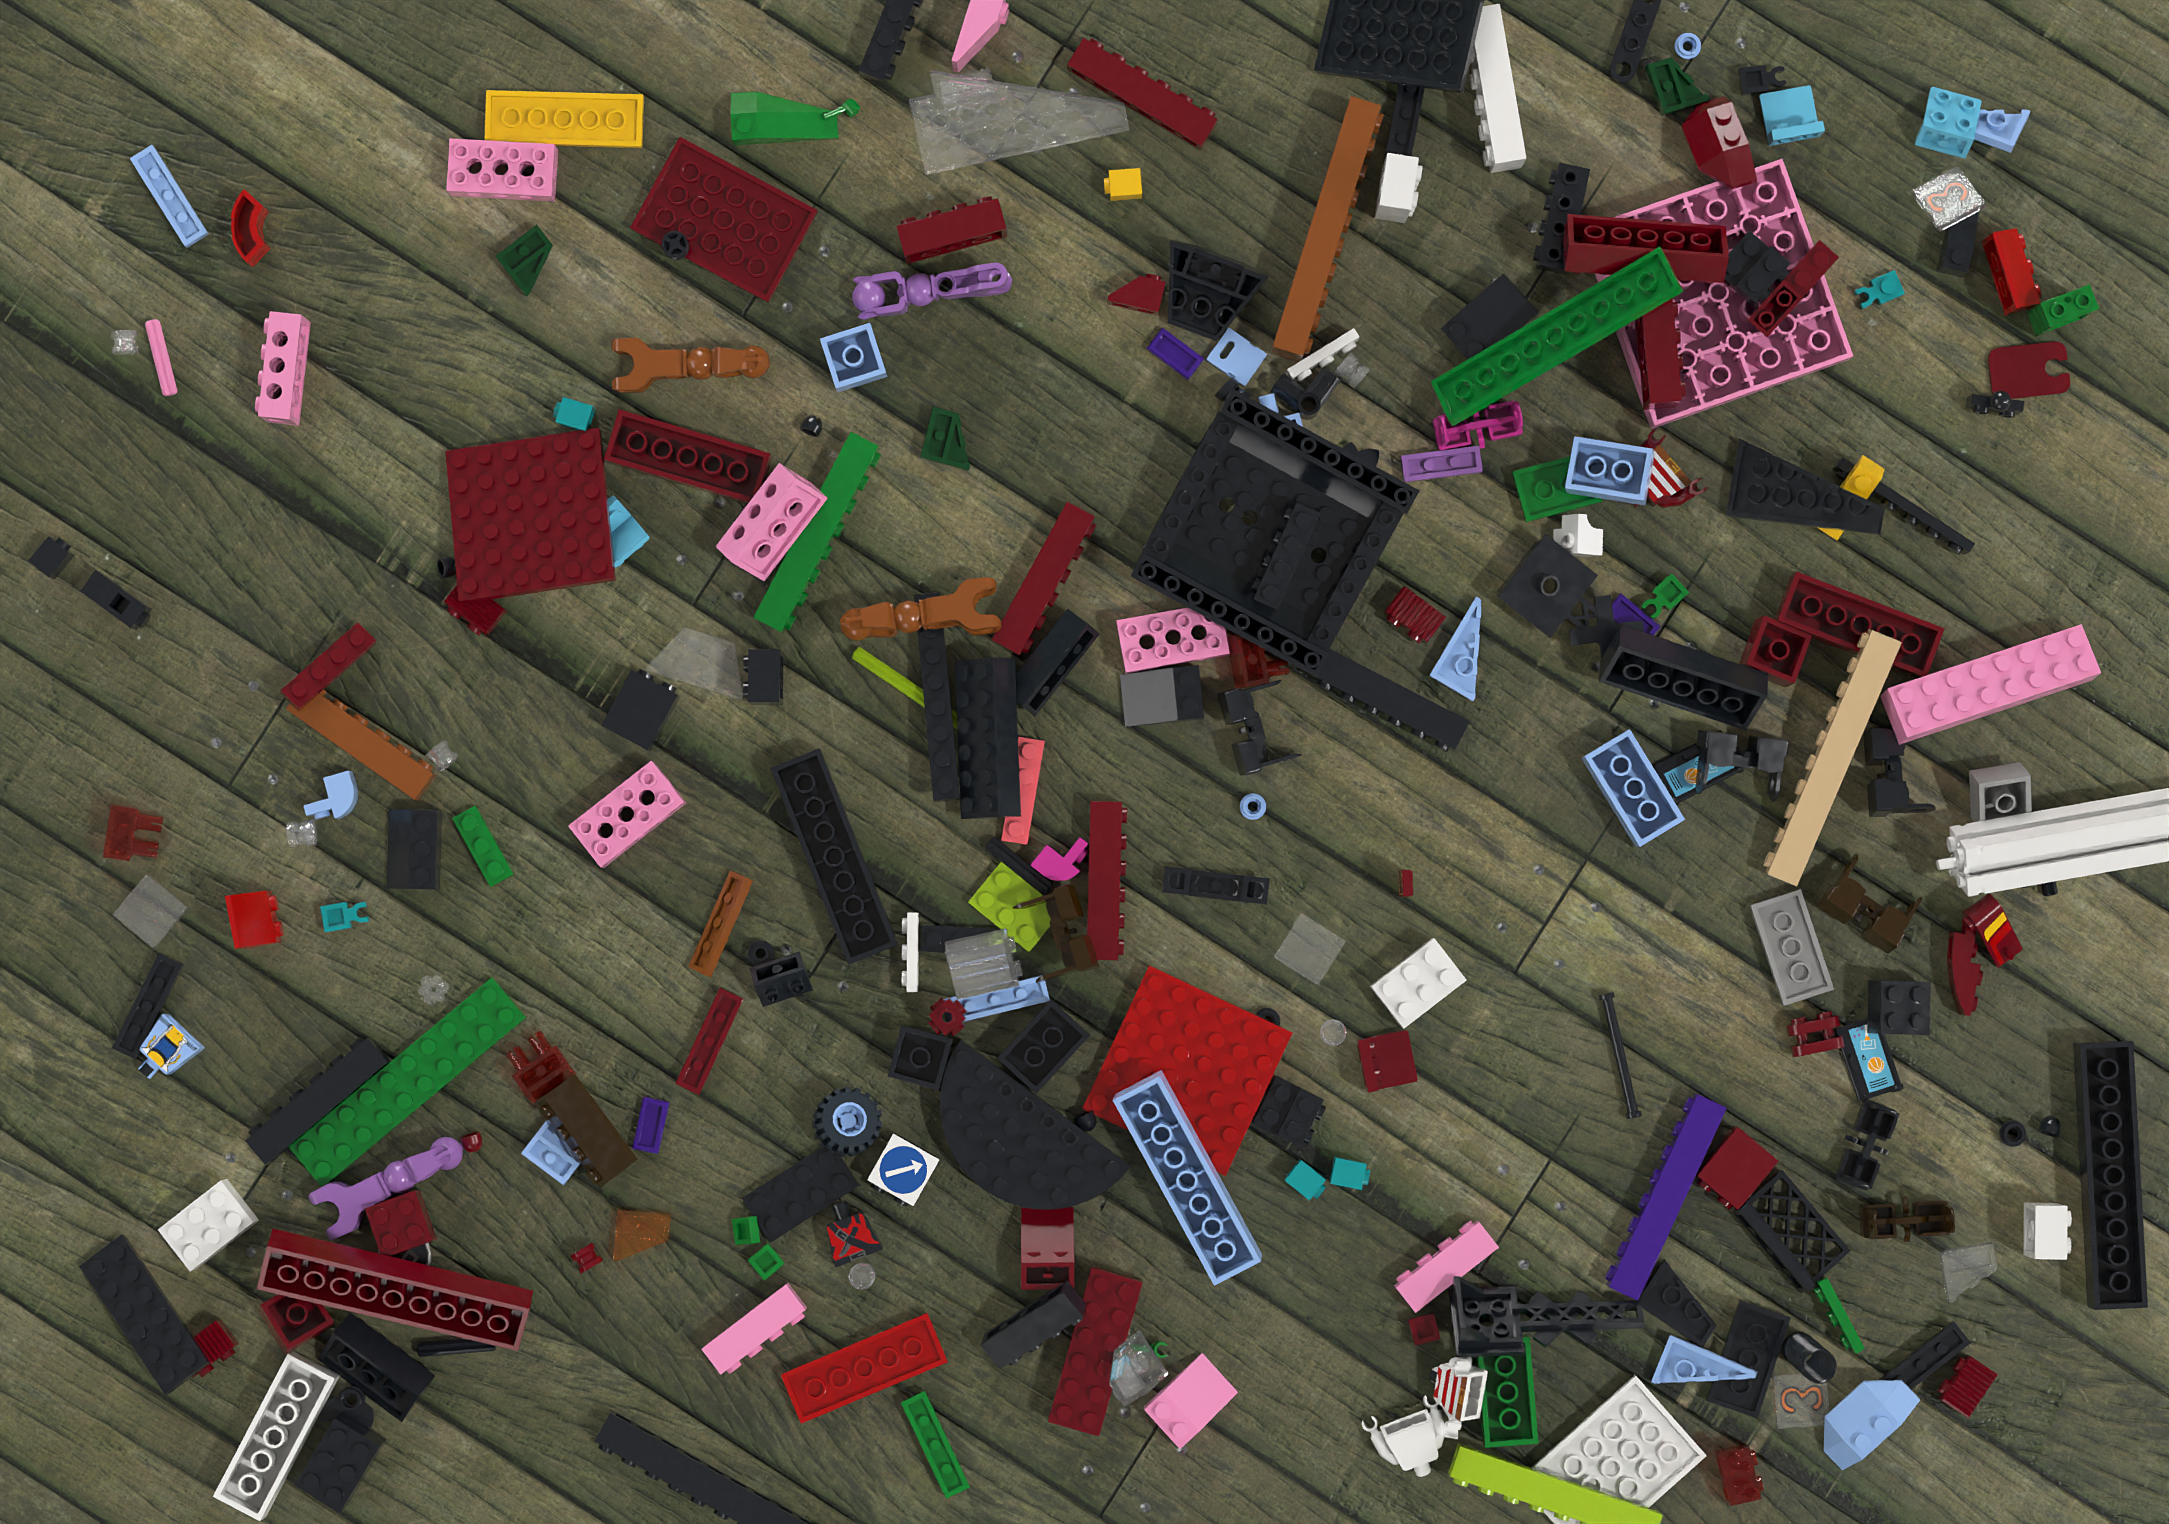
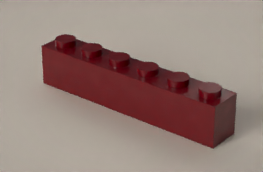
[1067,38,1218,151]
[992,502,1097,657]
[1087,801,1127,960]

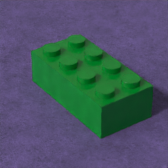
[1475,1334,1539,1448]

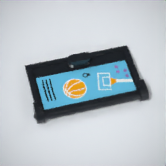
[1653,730,1744,805]
[1834,1016,1904,1102]

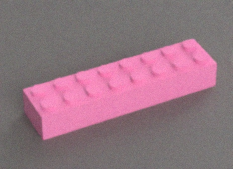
[1880,624,2101,745]

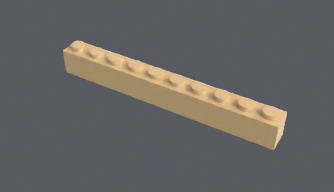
[1763,629,1902,886]

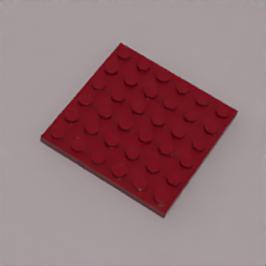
[445,428,616,604]

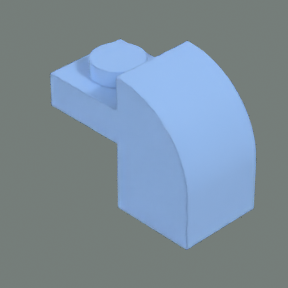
[304,771,358,820]

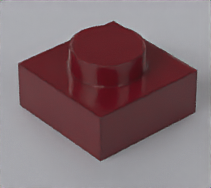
[1408,1312,1441,1346]

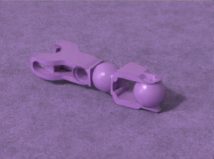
[852,263,1012,320]
[308,1137,463,1240]

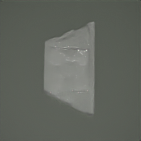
[646,627,744,701]

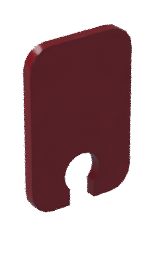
[1988,342,2070,399]

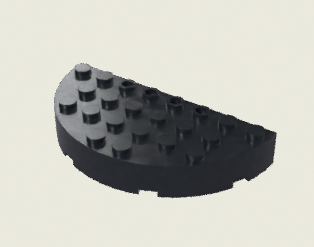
[940,1039,1131,1210]

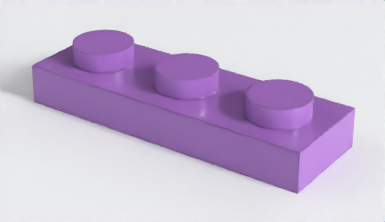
[1401,446,1483,483]

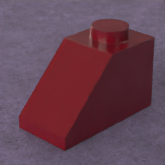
[1107,274,1166,316]

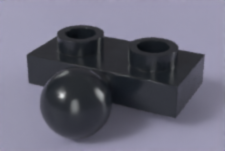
[1966,390,2025,418]

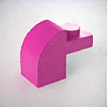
[1031,837,1089,881]

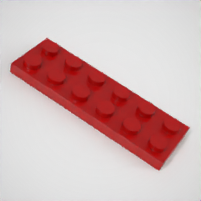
[781,1312,948,1424]

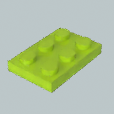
[968,862,1051,952]

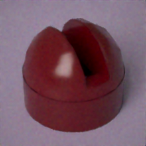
[460,1131,483,1153]

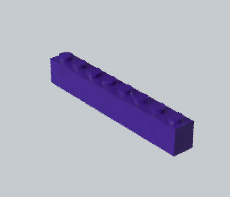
[1605,1094,1727,1301]

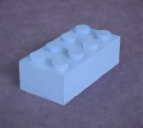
[1581,729,1685,848]

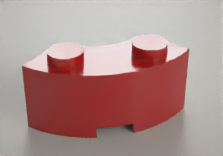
[231,189,271,267]

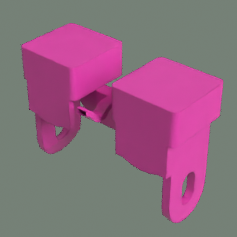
[1432,400,1523,451]

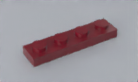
[280,622,376,711]
[675,988,744,1095]

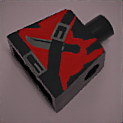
[827,1200,884,1268]

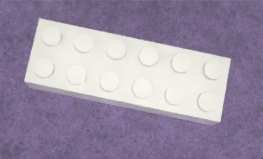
[1469,4,1526,173]
[213,1351,340,1521]

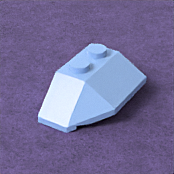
[1824,1380,1920,1470]

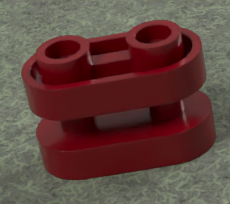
[1786,1011,1845,1057]

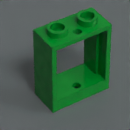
[2027,284,2099,337]

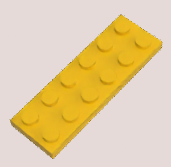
[485,90,644,148]

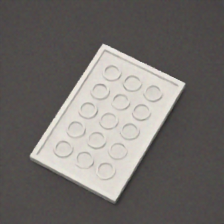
[1531,1375,1706,1524]

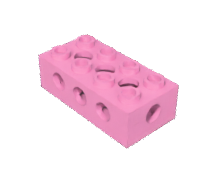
[446,139,558,202]
[255,311,311,426]
[716,463,827,581]
[1116,608,1230,674]
[568,761,686,868]

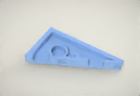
[1974,110,2030,153]
[1429,597,1481,702]
[1651,1334,1757,1384]

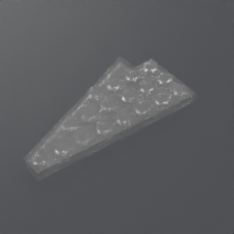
[909,70,1129,175]

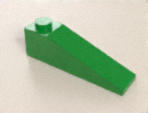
[730,91,839,146]

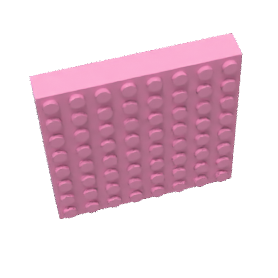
[1595,159,1853,429]

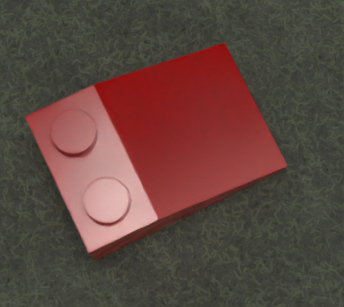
[225,891,284,949]

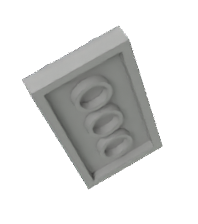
[1749,889,1834,1006]

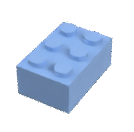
[1565,436,1655,505]

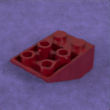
[1021,1207,1075,1290]

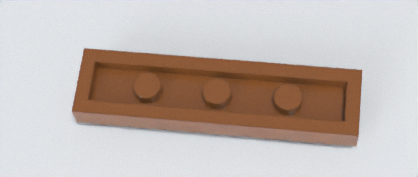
[688,871,753,977]

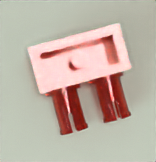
[1227,635,1289,689]
[102,803,163,861]
[506,1031,576,1103]
[1715,1444,1764,1506]

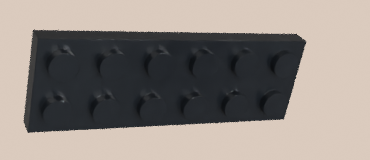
[79,1234,211,1395]

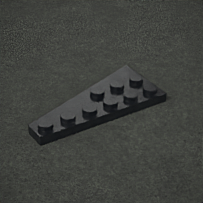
[1726,438,1885,535]

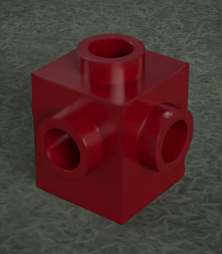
[928,998,967,1036]

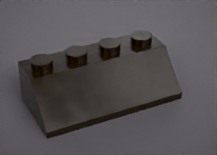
[537,1074,638,1188]

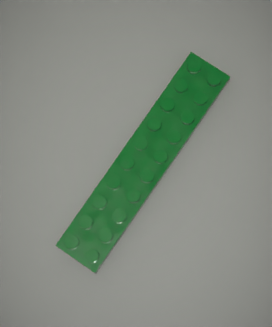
[1431,247,1684,426]
[289,977,527,1187]

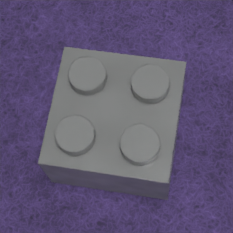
[1969,762,2032,822]

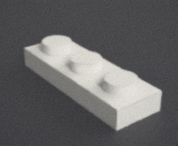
[1286,328,1359,382]
[902,913,919,992]

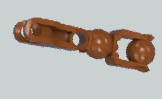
[611,338,770,393]
[840,577,1002,641]

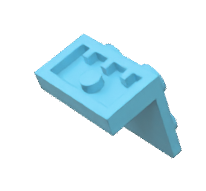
[1759,85,1825,146]
[1915,87,1982,159]
[608,495,650,568]

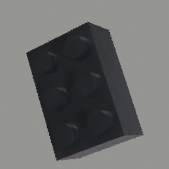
[998,999,1090,1094]
[295,1412,387,1513]

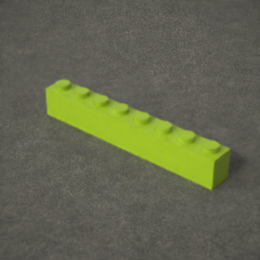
[1448,1443,1663,1524]

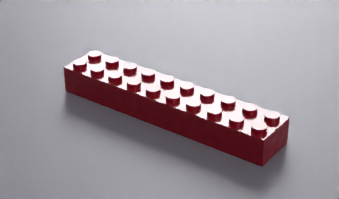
[257,1228,533,1351]

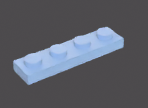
[130,145,209,248]
[944,975,1050,1022]

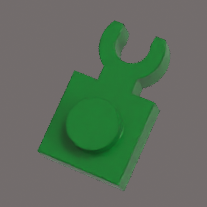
[1641,573,1689,619]

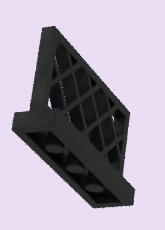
[1732,1170,1850,1293]

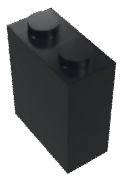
[601,669,680,751]

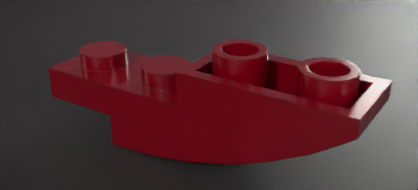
[1748,240,1839,337]
[1947,908,1983,1016]

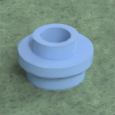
[1674,33,1701,59]
[1240,793,1266,820]

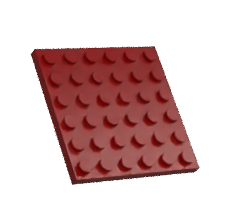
[1082,965,1293,1176]

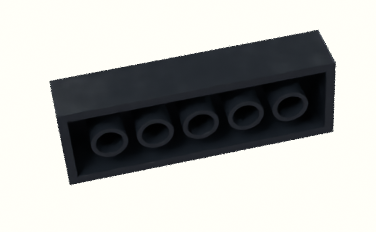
[1599,625,1768,730]
[955,657,1021,819]

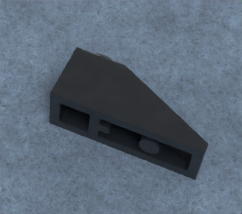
[1936,195,1980,278]

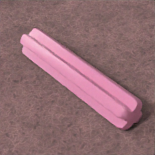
[145,319,177,396]

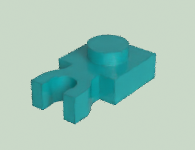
[1854,270,1905,310]
[320,902,370,932]

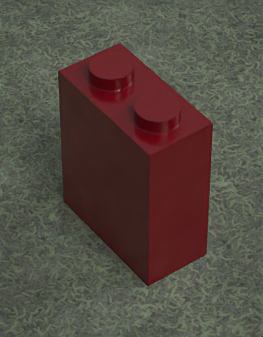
[1696,1126,1779,1210]

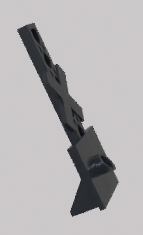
[1497,534,1644,658]
[1448,1276,1645,1357]

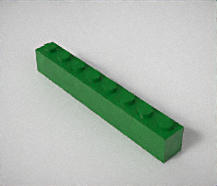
[753,432,882,634]

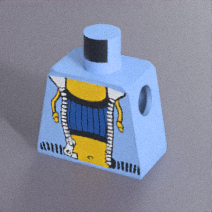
[138,1014,205,1079]

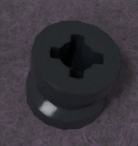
[662,231,690,260]

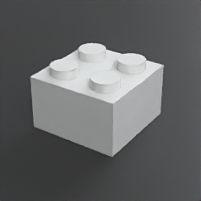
[2023,1202,2072,1260]

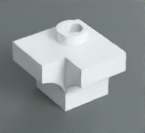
[1553,514,1603,557]

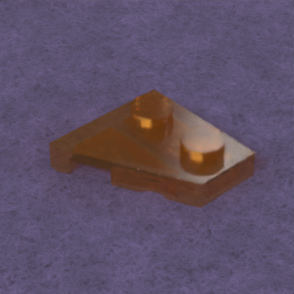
[613,1209,671,1261]

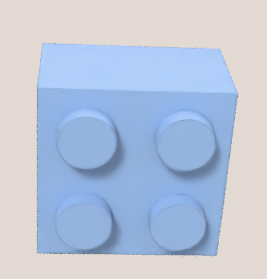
[820,323,887,392]

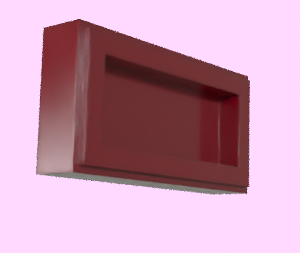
[1398,870,1414,897]

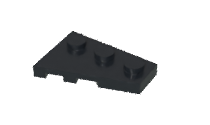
[1639,1259,1717,1348]

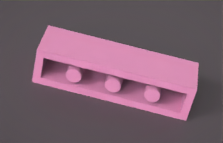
[1394,1220,1499,1313]
[702,1283,807,1374]

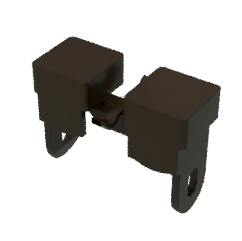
[1817,854,1922,953]
[1013,884,1099,983]
[1859,1197,1955,1242]

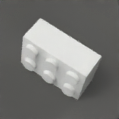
[1374,153,1423,223]
[1369,938,1466,1029]
[158,1179,259,1272]

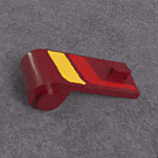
[1962,893,2023,968]

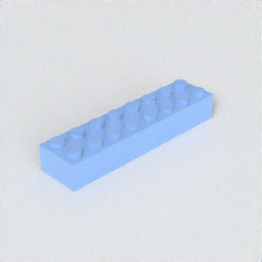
[1113,1070,1262,1286]

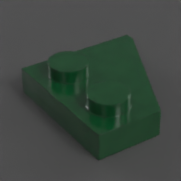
[1645,57,1710,116]
[495,224,553,297]
[919,407,970,471]

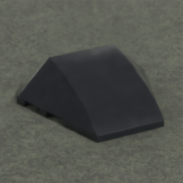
[1168,240,1269,341]

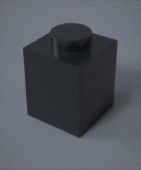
[28,536,75,579]

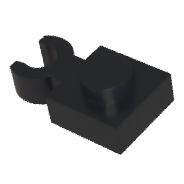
[1738,65,1786,96]

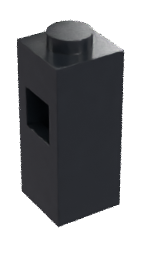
[80,570,152,630]

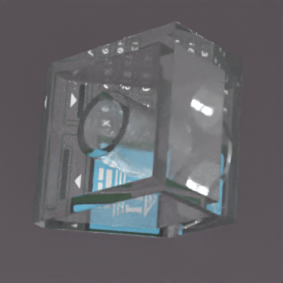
[1109,1330,1168,1406]

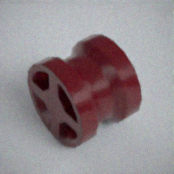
[570,1242,603,1274]

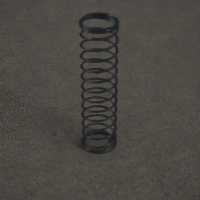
[1782,1332,1837,1384]

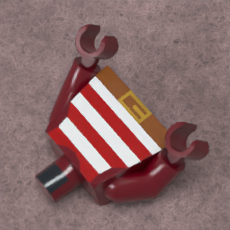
[1630,428,1708,508]

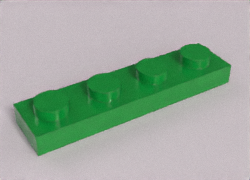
[901,1390,970,1499]

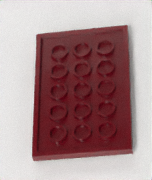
[630,137,818,303]

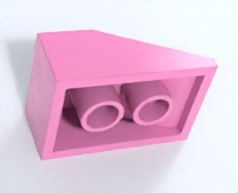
[952,0,1009,72]
[1144,1353,1238,1449]

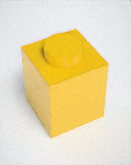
[1104,168,1142,201]

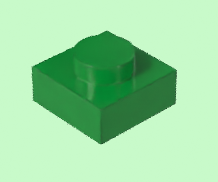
[732,1216,760,1245]
[748,1243,785,1280]

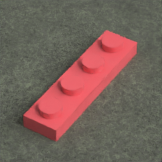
[1001,737,1045,845]

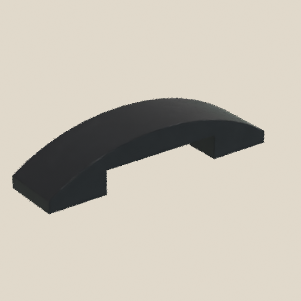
[1162,866,1270,905]

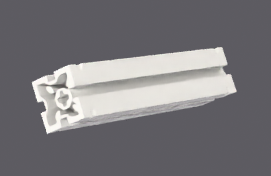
[1936,788,2169,897]

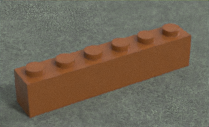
[286,690,437,801]

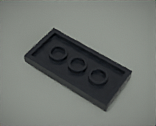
[742,1146,860,1243]
[1706,1300,1791,1418]

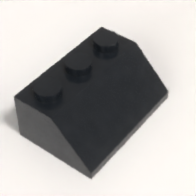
[387,809,442,890]

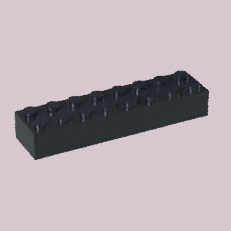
[771,748,899,965]

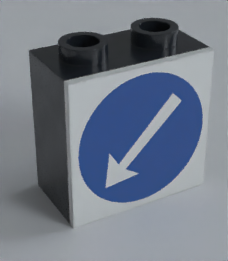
[867,1133,940,1207]

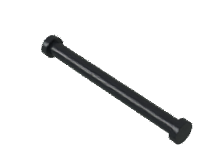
[1598,992,1642,1119]

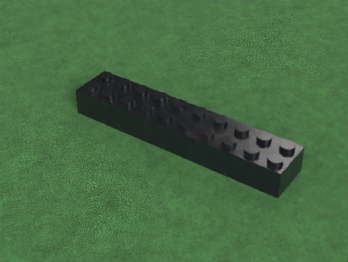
[2073,1041,2148,1310]

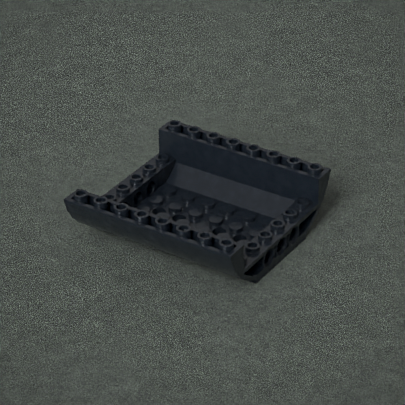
[1131,389,1420,677]

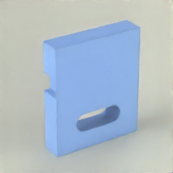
[1206,328,1267,387]

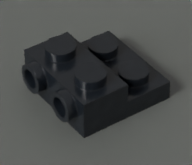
[1724,230,1791,306]
[1253,1076,1326,1147]

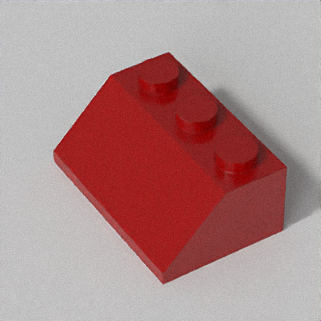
[1981,228,2042,316]

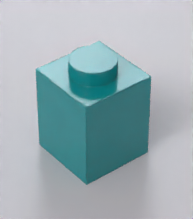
[553,397,596,431]
[1329,1156,1370,1190]
[1284,1159,1326,1201]

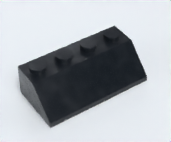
[317,1313,435,1422]

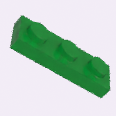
[452,806,515,887]
[1814,1276,1865,1354]

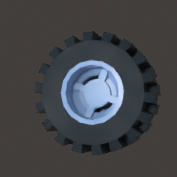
[812,1087,882,1157]

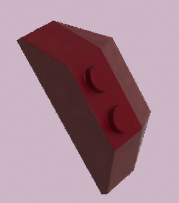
[1682,96,1757,189]

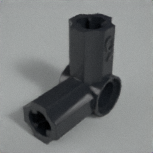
[1270,368,1341,420]

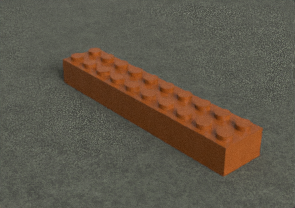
[1270,96,1384,362]

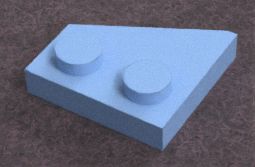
[521,1120,580,1186]

